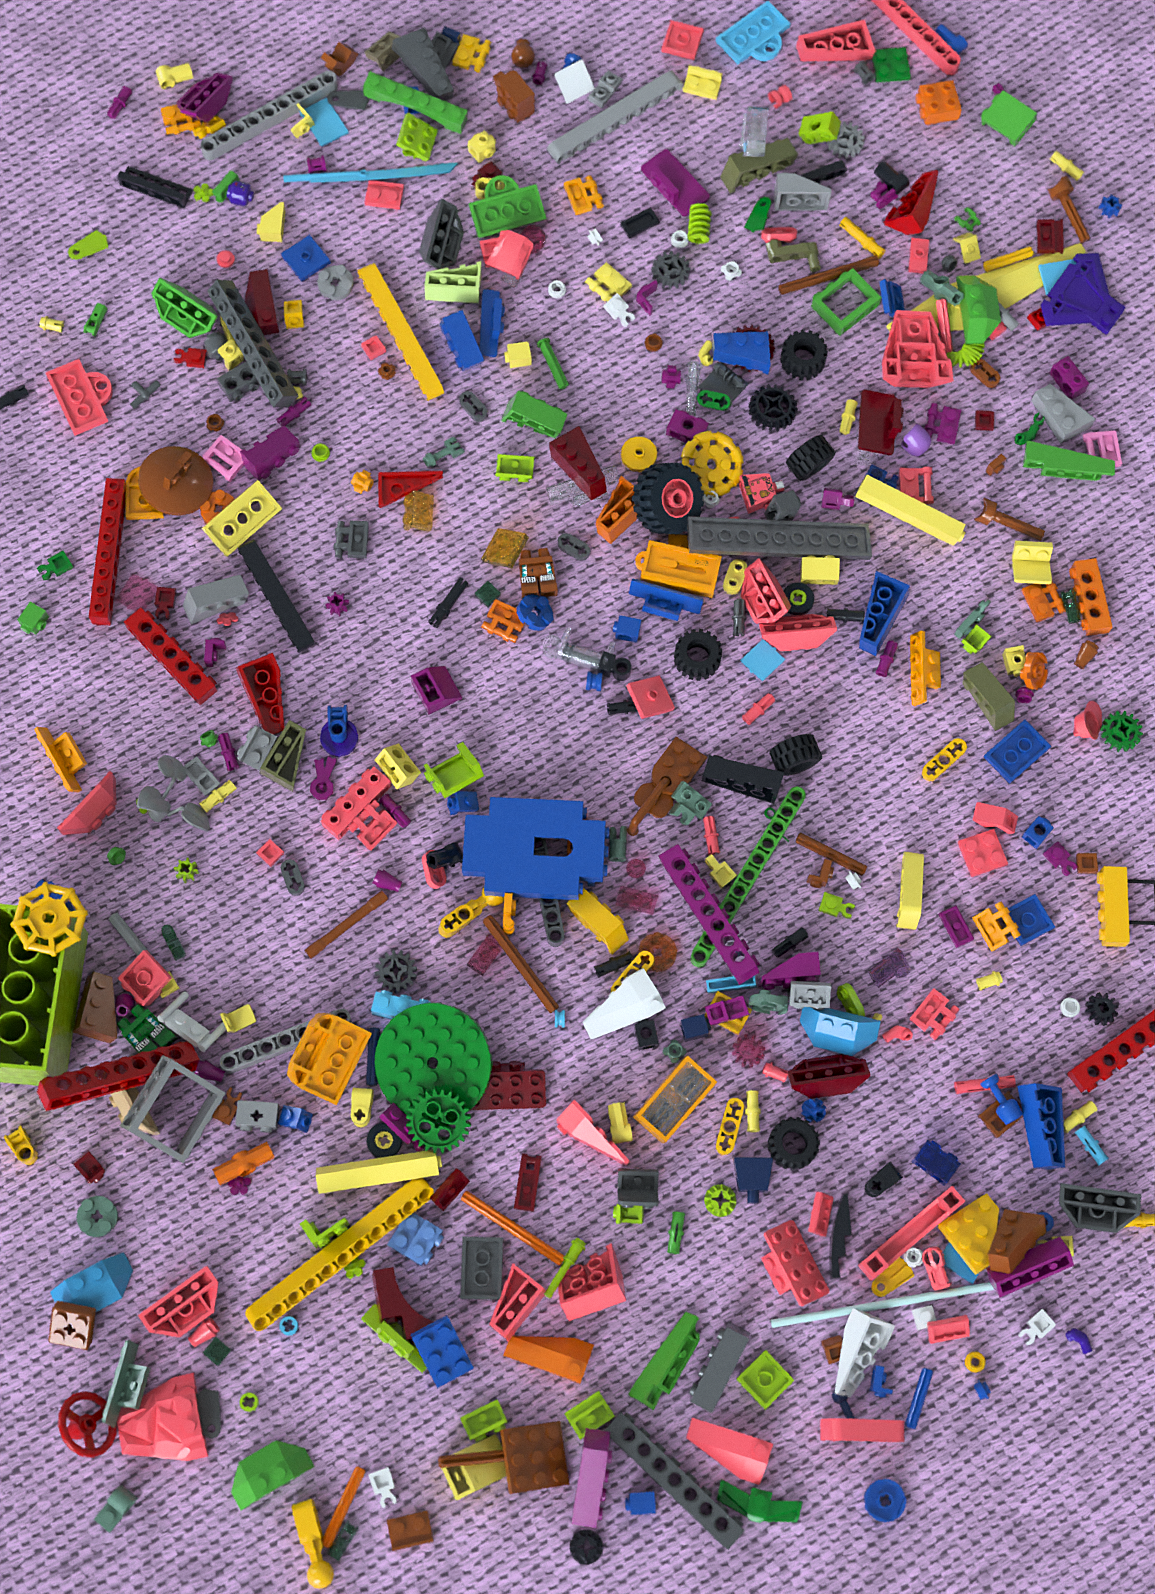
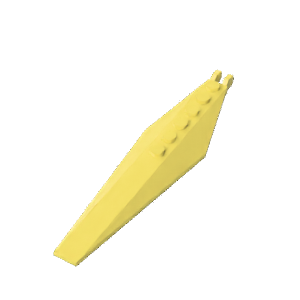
[886,243,1087,332]

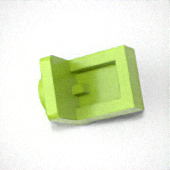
[961,625,992,654]
[613,1203,644,1224]

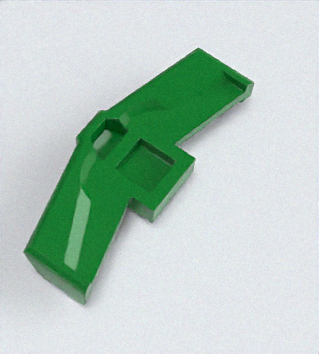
[716,1479,803,1523]

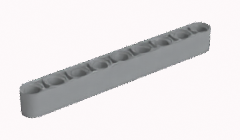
[547,70,683,164]
[200,71,338,160]

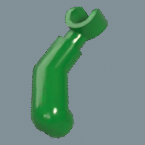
[1014,413,1045,446]

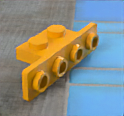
[910,630,941,706]
[34,727,87,792]

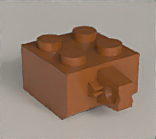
[493,70,535,123]

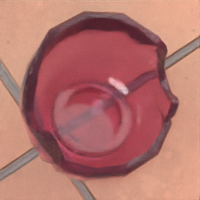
[520,225,546,254]

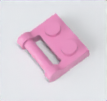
[1082,430,1122,467]
[202,435,244,482]

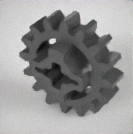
[651,251,690,290]
[375,950,417,993]

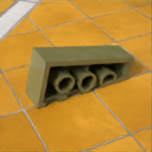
[720,138,798,193]

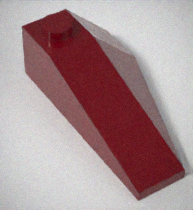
[245,269,279,336]

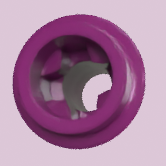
[372,869,402,892]
[115,994,135,1016]
[195,1060,225,1082]

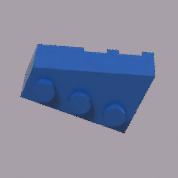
[439,310,484,371]

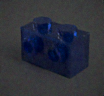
[911,1140,961,1186]

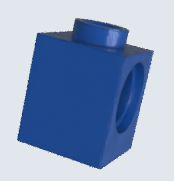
[612,615,641,643]
[1022,816,1054,849]
[625,1491,656,1515]

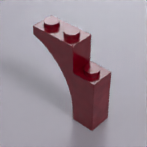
[372,1267,434,1346]

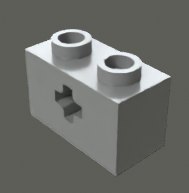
[235,1100,280,1133]

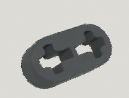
[459,391,487,422]
[558,533,590,561]
[281,859,305,896]

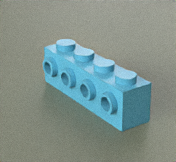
[371,990,442,1019]

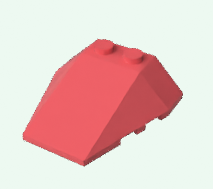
[882,310,953,388]

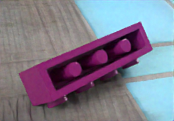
[986,1236,1074,1298]

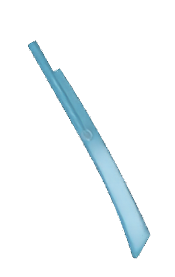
[283,163,458,183]

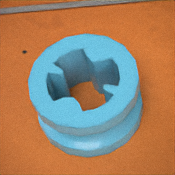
[555,1010,565,1028]
[279,1316,298,1336]

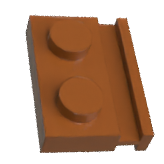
[978,1090,1023,1139]
[386,1510,434,1551]

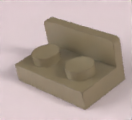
[364,31,401,71]

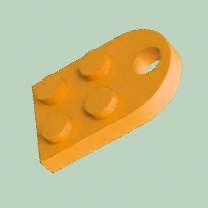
[126,466,164,520]

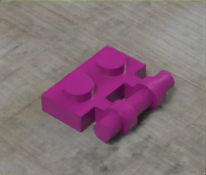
[924,403,961,444]

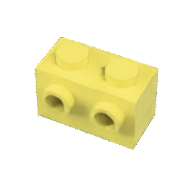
[800,555,840,585]

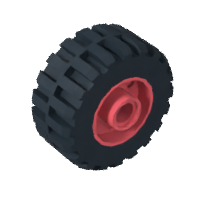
[632,463,704,534]

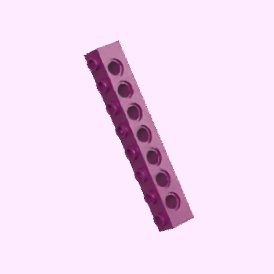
[658,844,760,985]

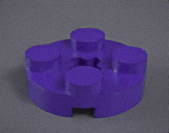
[320,720,359,757]

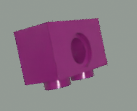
[666,409,709,448]

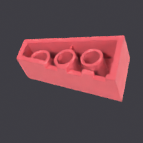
[796,19,875,61]

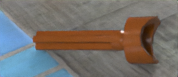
[1046,176,1091,243]
[974,497,1045,541]

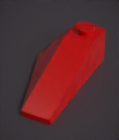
[883,169,939,235]
[235,653,284,735]

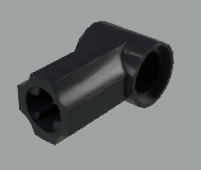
[874,161,910,195]
[426,842,463,869]

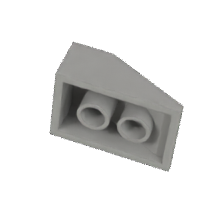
[774,172,831,211]

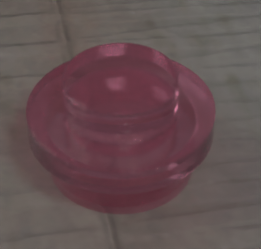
[626,859,646,878]

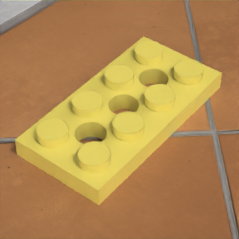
[202,480,282,557]

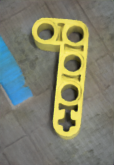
[896,852,924,930]

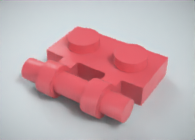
[348,800,397,851]
[909,988,959,1040]

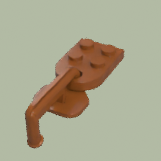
[627,737,707,836]

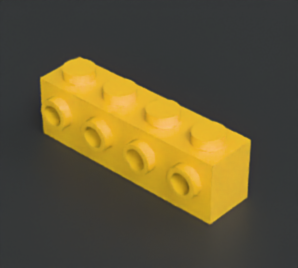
[1097,866,1130,947]

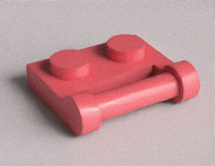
[899,467,934,504]

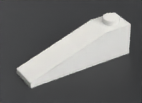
[582,968,666,1039]
[835,1308,895,1398]

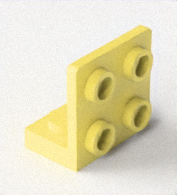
[1012,541,1053,584]

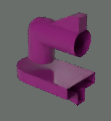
[870,181,898,209]

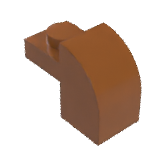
[321,42,359,76]

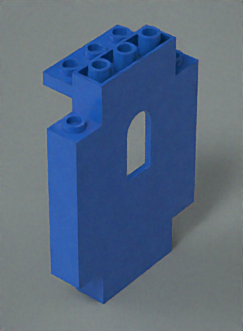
[462,797,609,900]

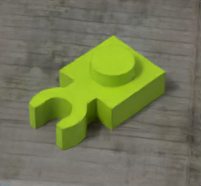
[818,892,855,919]

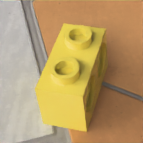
[375,743,421,789]

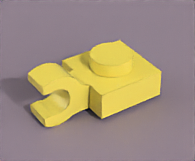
[704,854,737,889]

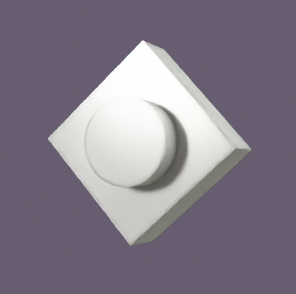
[912,1305,936,1331]

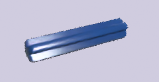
[905,1368,933,1429]

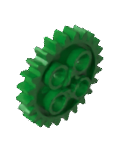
[406,1087,471,1153]

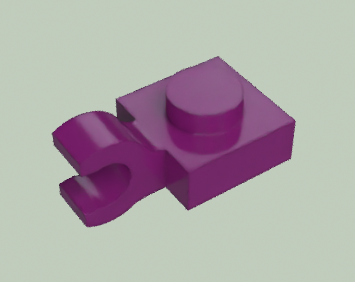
[821,488,854,510]

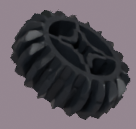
[748,384,798,432]

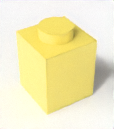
[504,341,531,368]

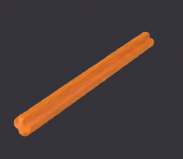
[461,1191,564,1265]

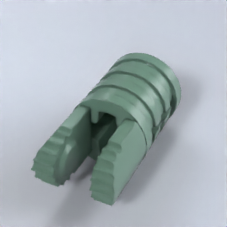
[609,826,627,862]

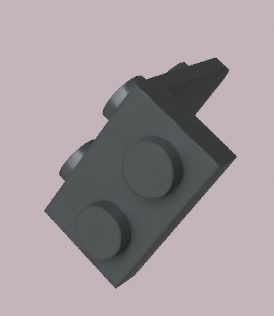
[617,1168,659,1209]

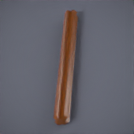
[778,255,879,295]
[483,915,559,1013]

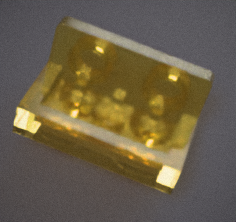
[403,490,434,531]

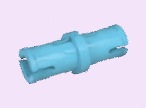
[1074,1125,1109,1166]

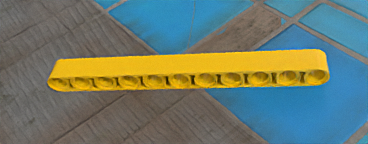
[245,1178,434,1331]

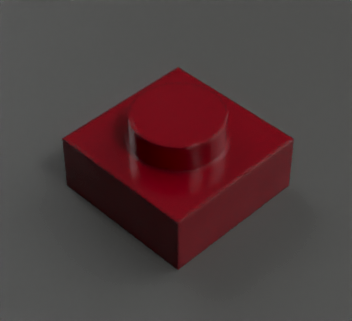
[975,410,994,431]

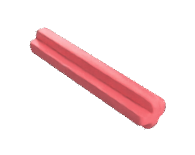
[936,299,953,353]

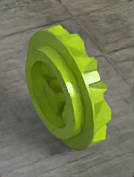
[704,1184,737,1217]

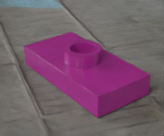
[938,905,974,949]

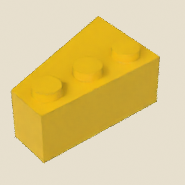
[567,888,629,955]

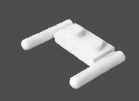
[157,992,226,1052]

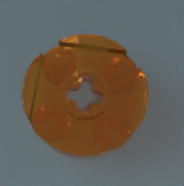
[638,932,677,972]

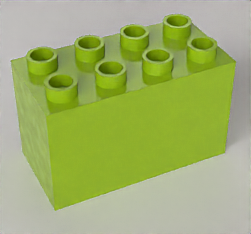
[0,904,88,1086]

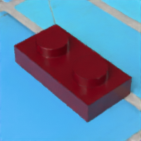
[430,1168,470,1212]

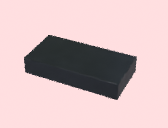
[620,207,660,238]

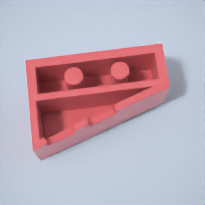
[489,1263,545,1341]

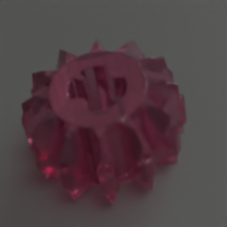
[732,1034,765,1068]

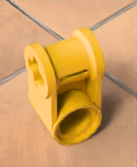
[3,1125,38,1165]

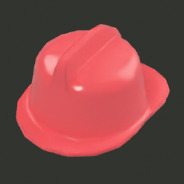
[1073,701,1102,740]

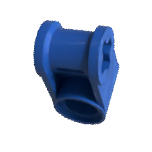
[327,705,348,743]

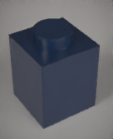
[680,1014,711,1042]

